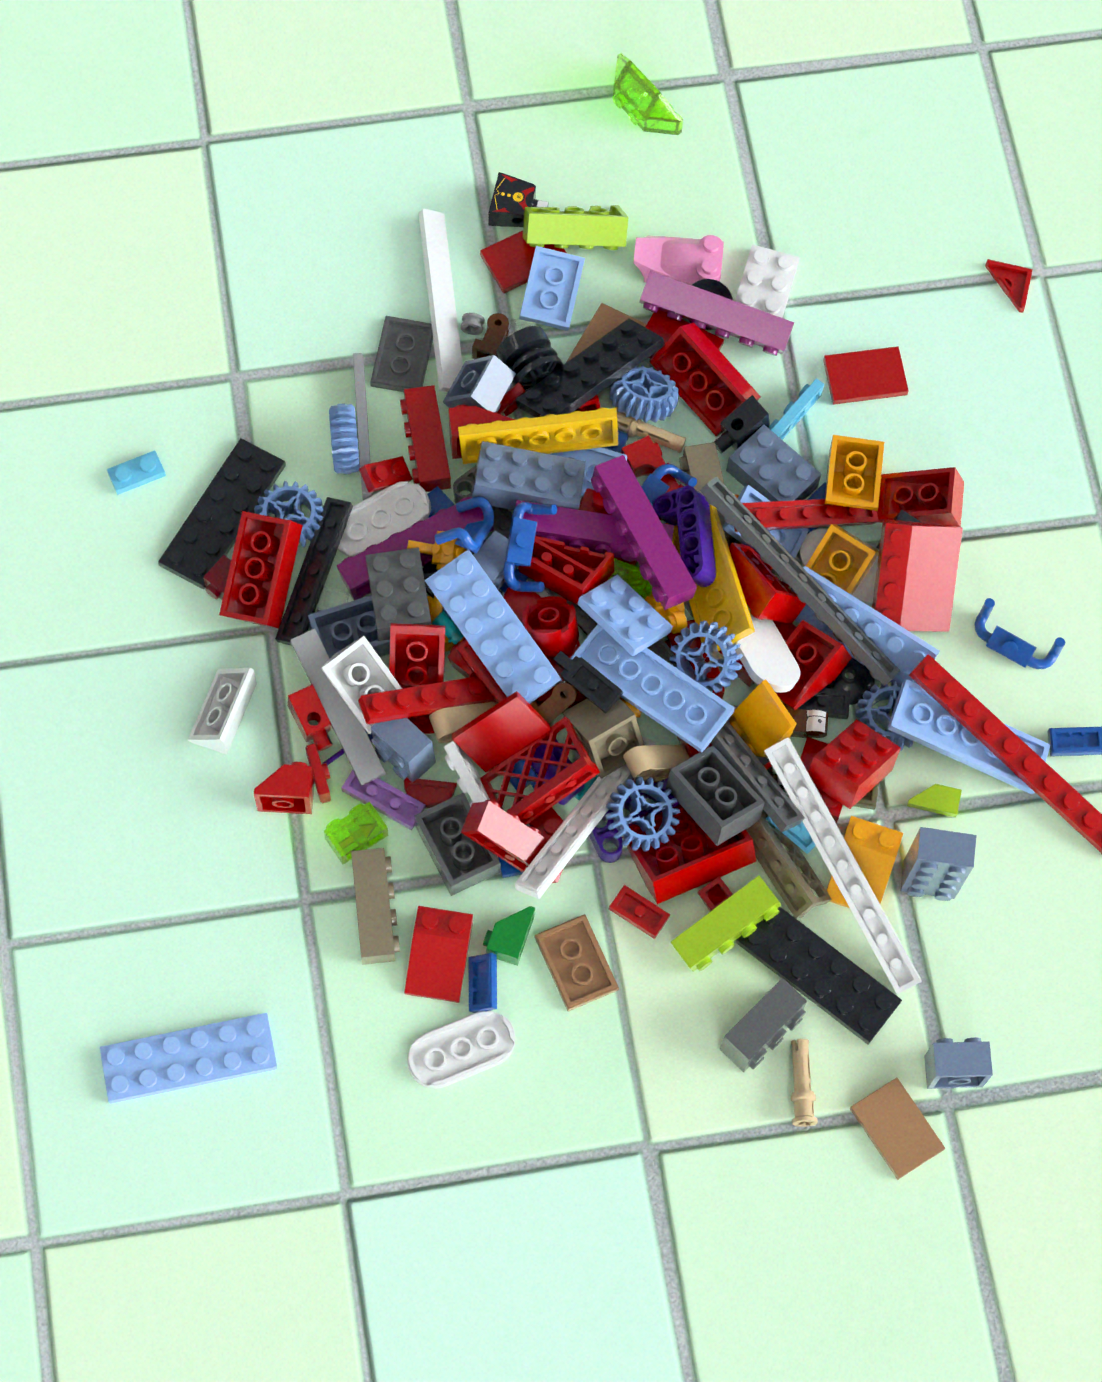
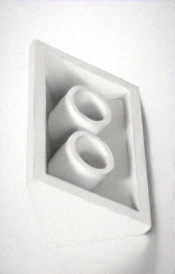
[321,636,402,734]
[188,668,257,755]

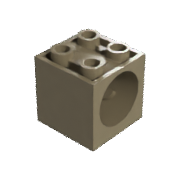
[562,698,645,779]

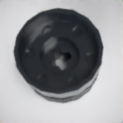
[496,326,563,391]

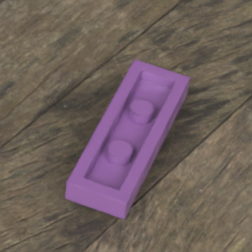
[341,770,426,831]

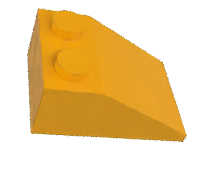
[825,435,885,511]
[806,524,879,595]
[729,679,796,758]
[826,816,903,908]

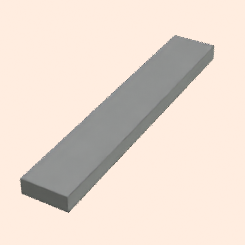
[353,353,373,500]
[290,629,386,786]

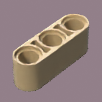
[429,702,497,743]
[623,745,690,782]

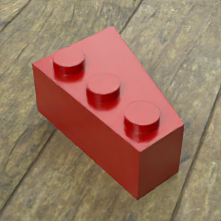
[518,536,615,606]
[729,543,806,624]

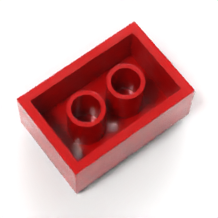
[808,719,901,809]

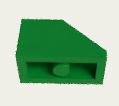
[483,906,536,966]

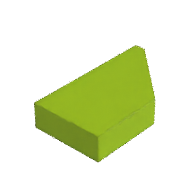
[907,784,962,818]

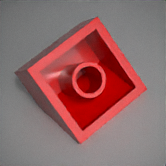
[254,762,315,814]

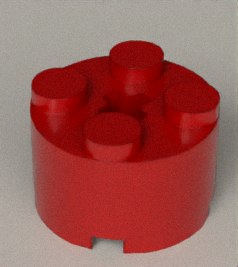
[522,596,579,657]

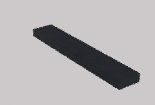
[275,497,353,646]

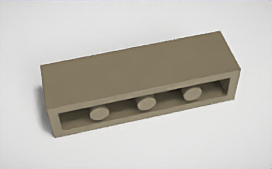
[679,442,736,547]
[351,848,400,965]

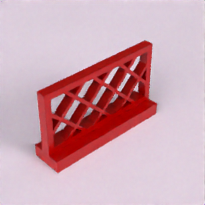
[479,717,600,825]

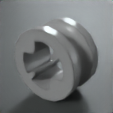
[460,312,485,335]

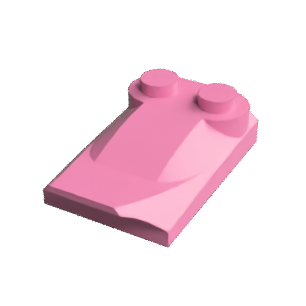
[633,235,724,285]

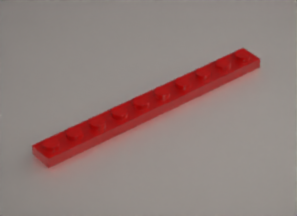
[909,654,1102,854]

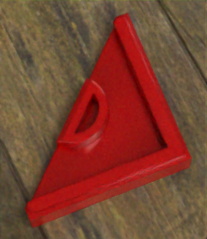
[985,259,1033,313]

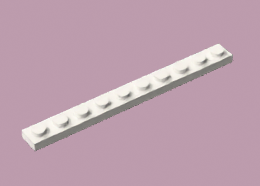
[764,737,922,995]

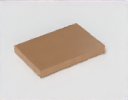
[566,303,647,387]
[534,914,619,1012]
[850,1078,946,1180]

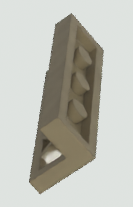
[746,812,831,919]

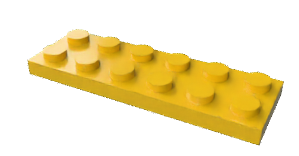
[458,408,618,464]
[665,504,755,654]

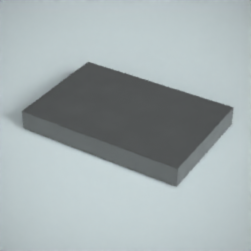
[370,316,433,392]

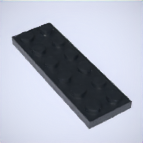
[516,318,665,417]
[158,438,286,590]
[735,907,902,1045]

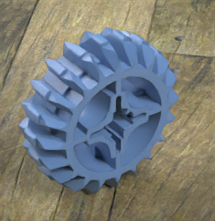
[609,365,679,423]
[329,403,360,474]
[254,481,323,548]
[670,621,743,693]
[855,680,913,751]
[606,776,680,851]

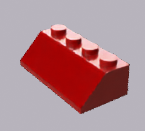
[649,322,761,436]
[219,511,303,629]

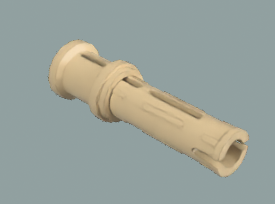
[615,407,686,453]
[791,1039,818,1127]

